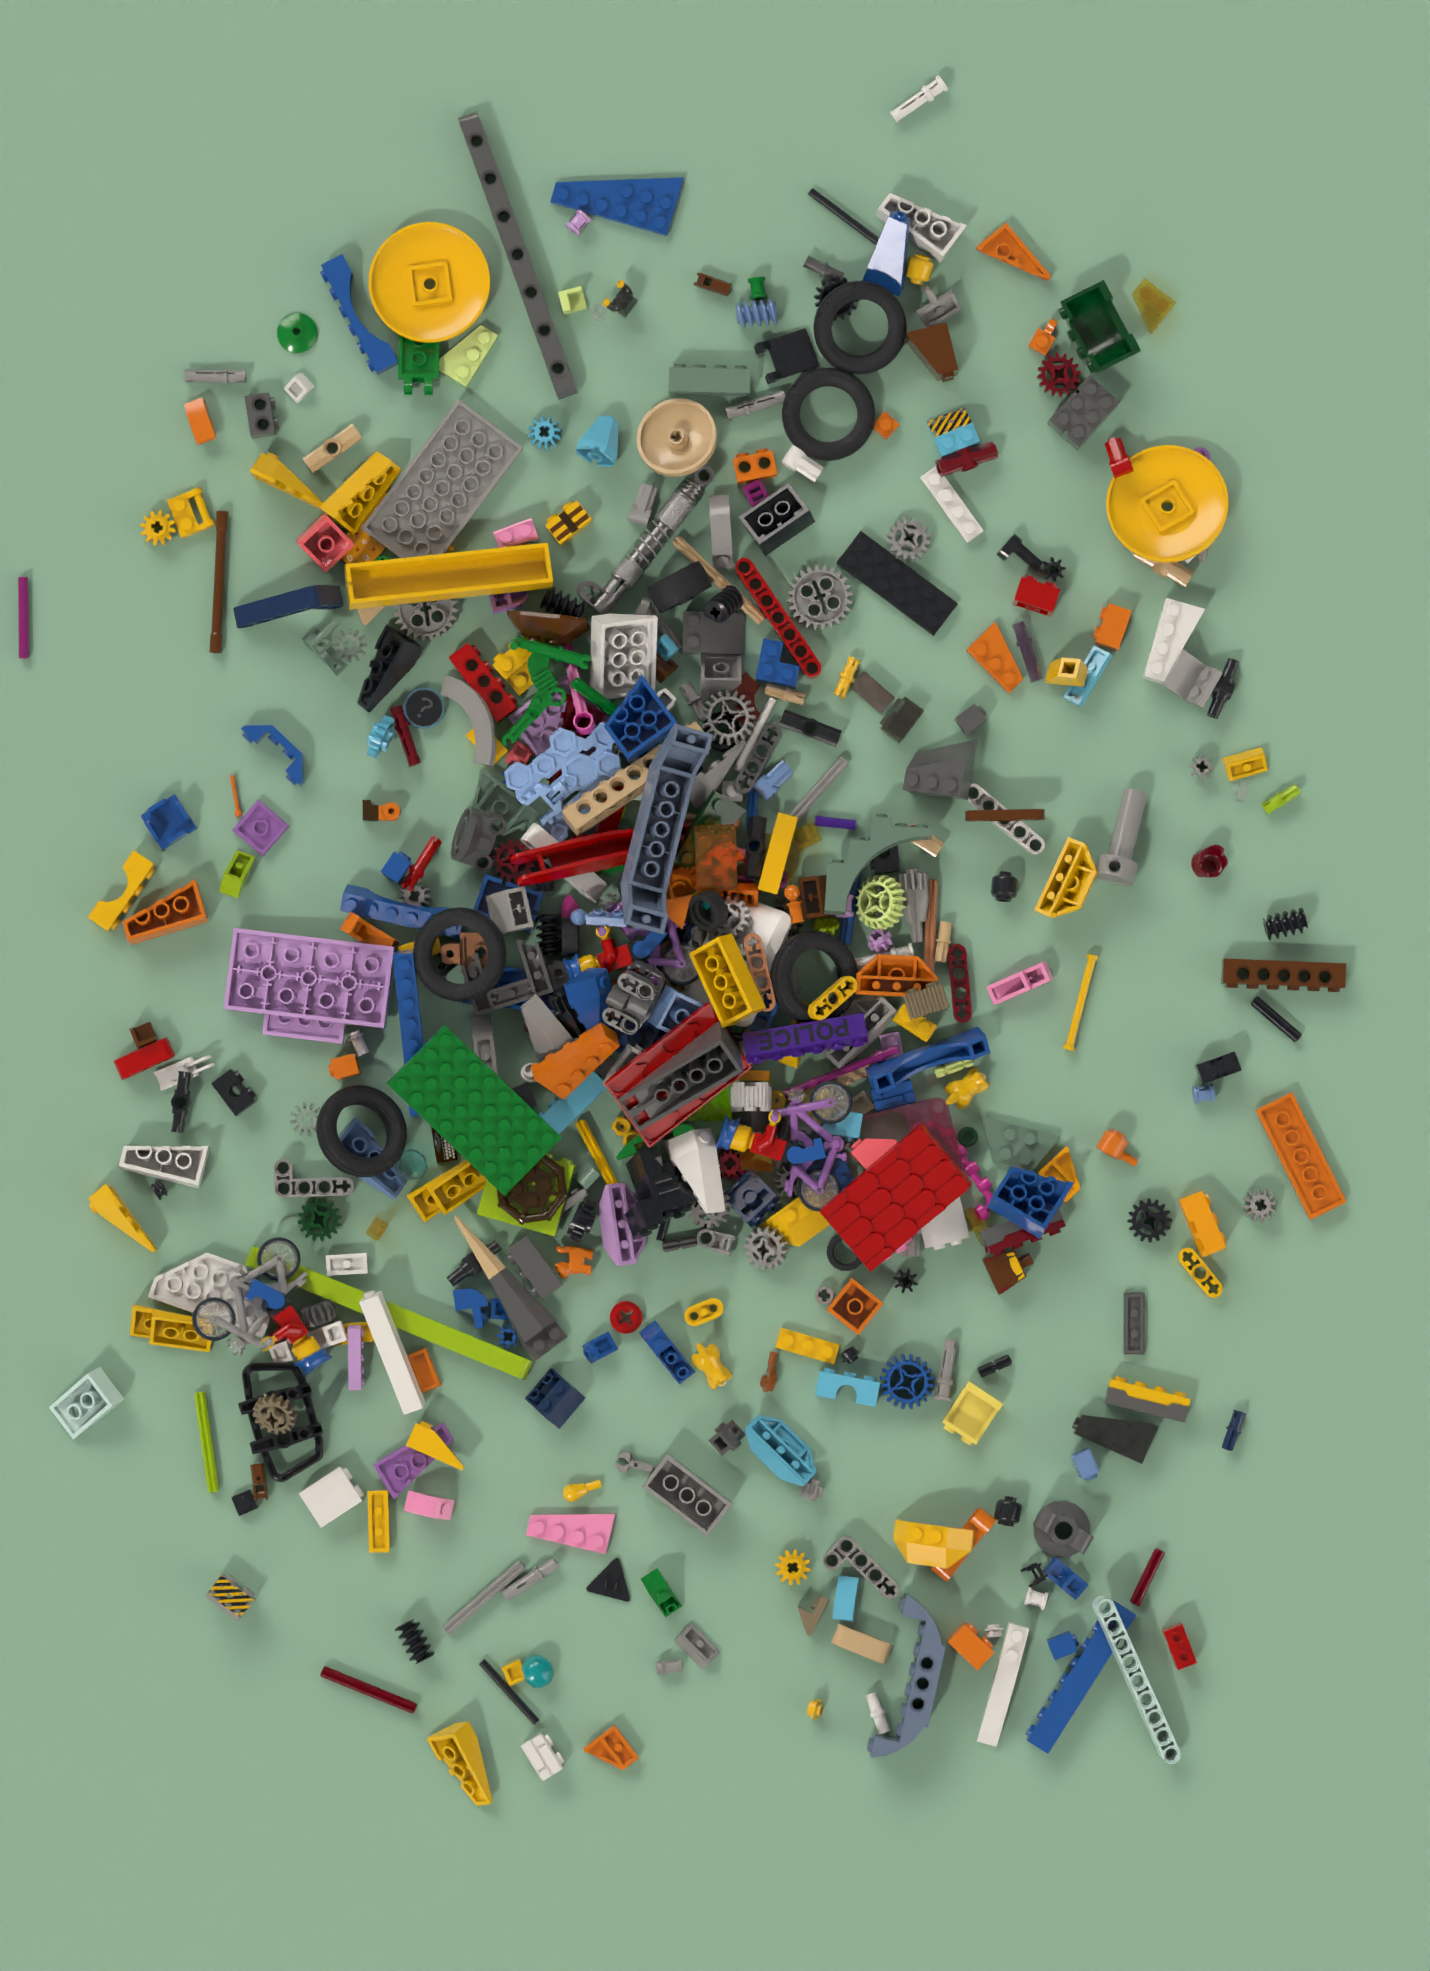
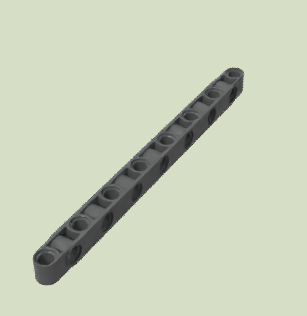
[458,111,578,400]

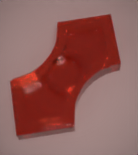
[734,672,761,728]

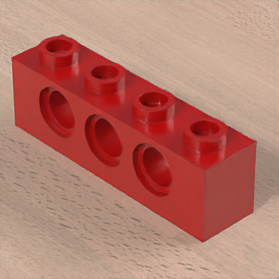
[448,643,518,724]

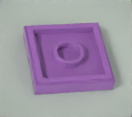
[232,799,290,857]

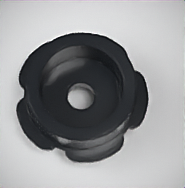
[840,1346,860,1364]

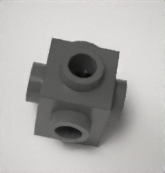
[708,1420,745,1456]

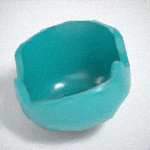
[521,1655,554,1688]

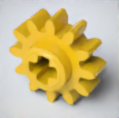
[140,510,176,546]
[775,1549,811,1586]

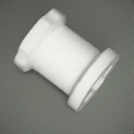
[1024,1587,1048,1610]

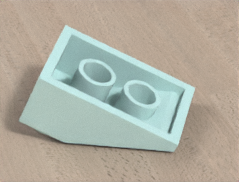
[49,1367,124,1439]

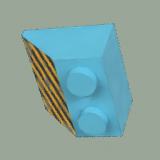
[926,407,980,458]

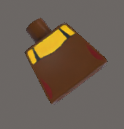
[982,1251,1034,1295]

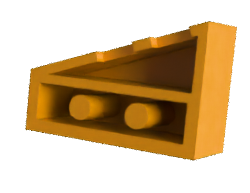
[1178,1191,1227,1257]

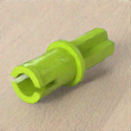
[1261,784,1301,815]

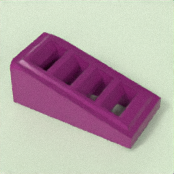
[742,479,769,508]

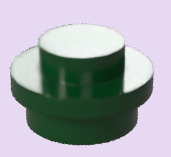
[958,1127,978,1147]

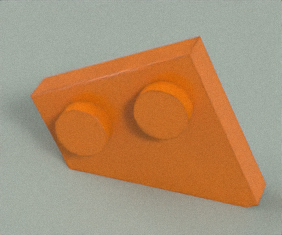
[583,1724,639,1770]

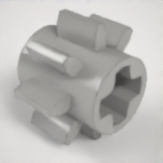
[1188,754,1214,780]
[798,1478,824,1501]

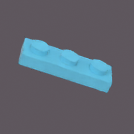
[1063,645,1112,708]

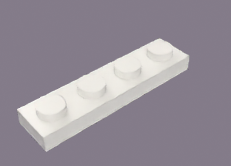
[920,466,984,543]

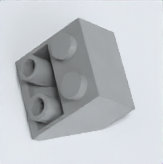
[485,886,534,934]

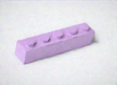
[348,1325,364,1390]

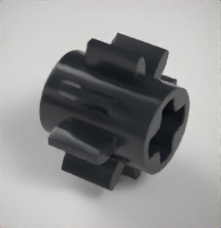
[1040,557,1066,582]
[893,1268,918,1293]

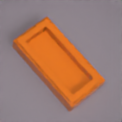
[407,1348,441,1393]

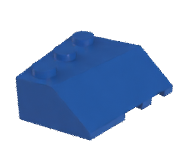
[604,675,678,763]
[987,1166,1074,1239]

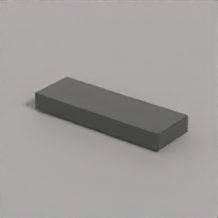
[1123,1293,1144,1354]

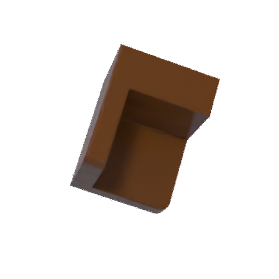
[129,1022,158,1048]

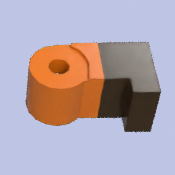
[362,800,401,822]

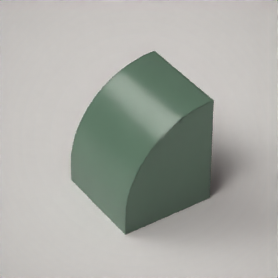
[573,1162,601,1190]

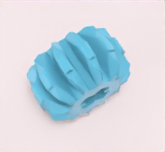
[527,416,562,450]

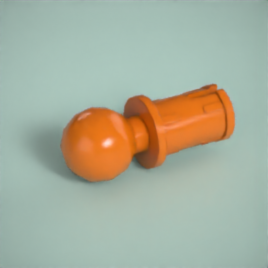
[784,885,804,924]

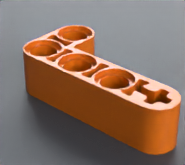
[930,1506,996,1582]

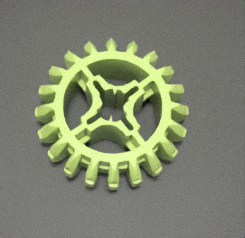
[854,875,907,930]

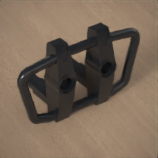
[238,1362,324,1482]

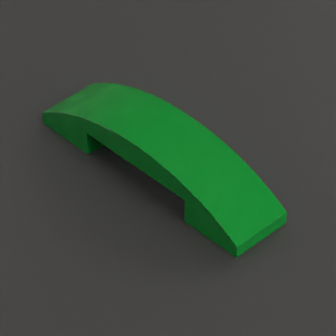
[616,1124,694,1161]

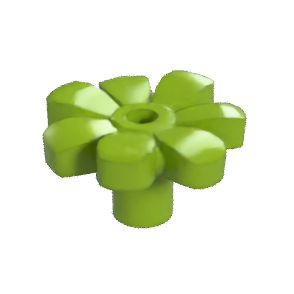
[813,917,839,935]

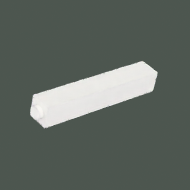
[359,1290,426,1415]

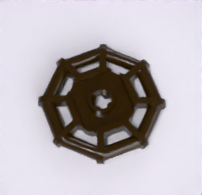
[497,1154,569,1225]

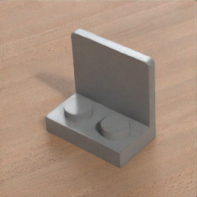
[1162,650,1223,708]

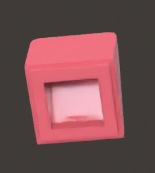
[505,740,533,765]

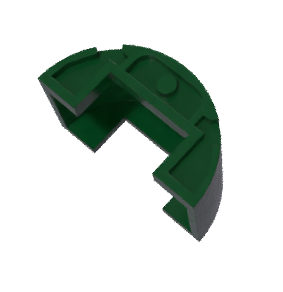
[1058,280,1141,374]

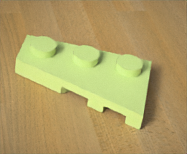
[439,325,498,388]

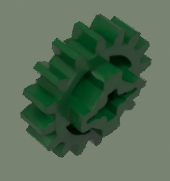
[297,1198,342,1242]

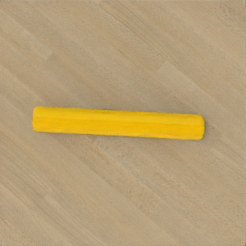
[575,1119,618,1185]

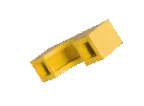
[88,850,156,932]

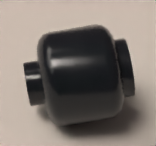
[991,871,1018,902]
[994,1496,1022,1527]

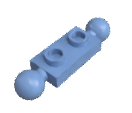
[571,909,641,929]

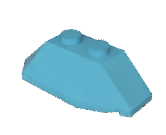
[745,1415,816,1486]

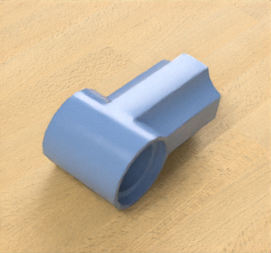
[753,760,794,801]

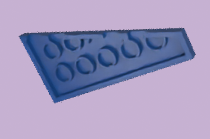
[550,177,684,237]

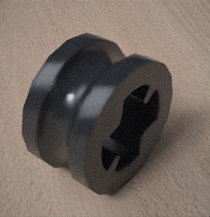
[151,1180,169,1200]

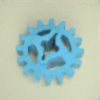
[367,715,395,759]

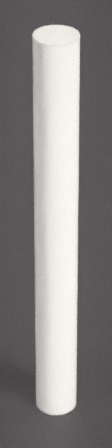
[733,697,777,772]

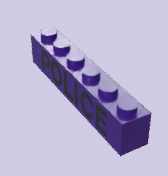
[742,1013,868,1064]

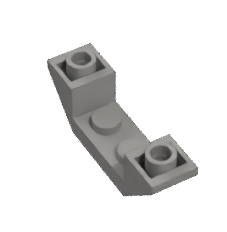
[471,1016,498,1075]

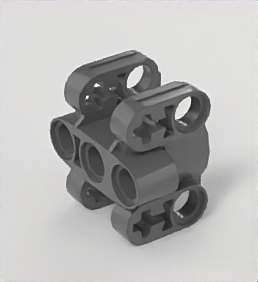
[602,960,665,1035]

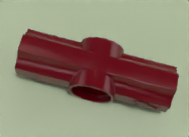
[935,441,998,477]

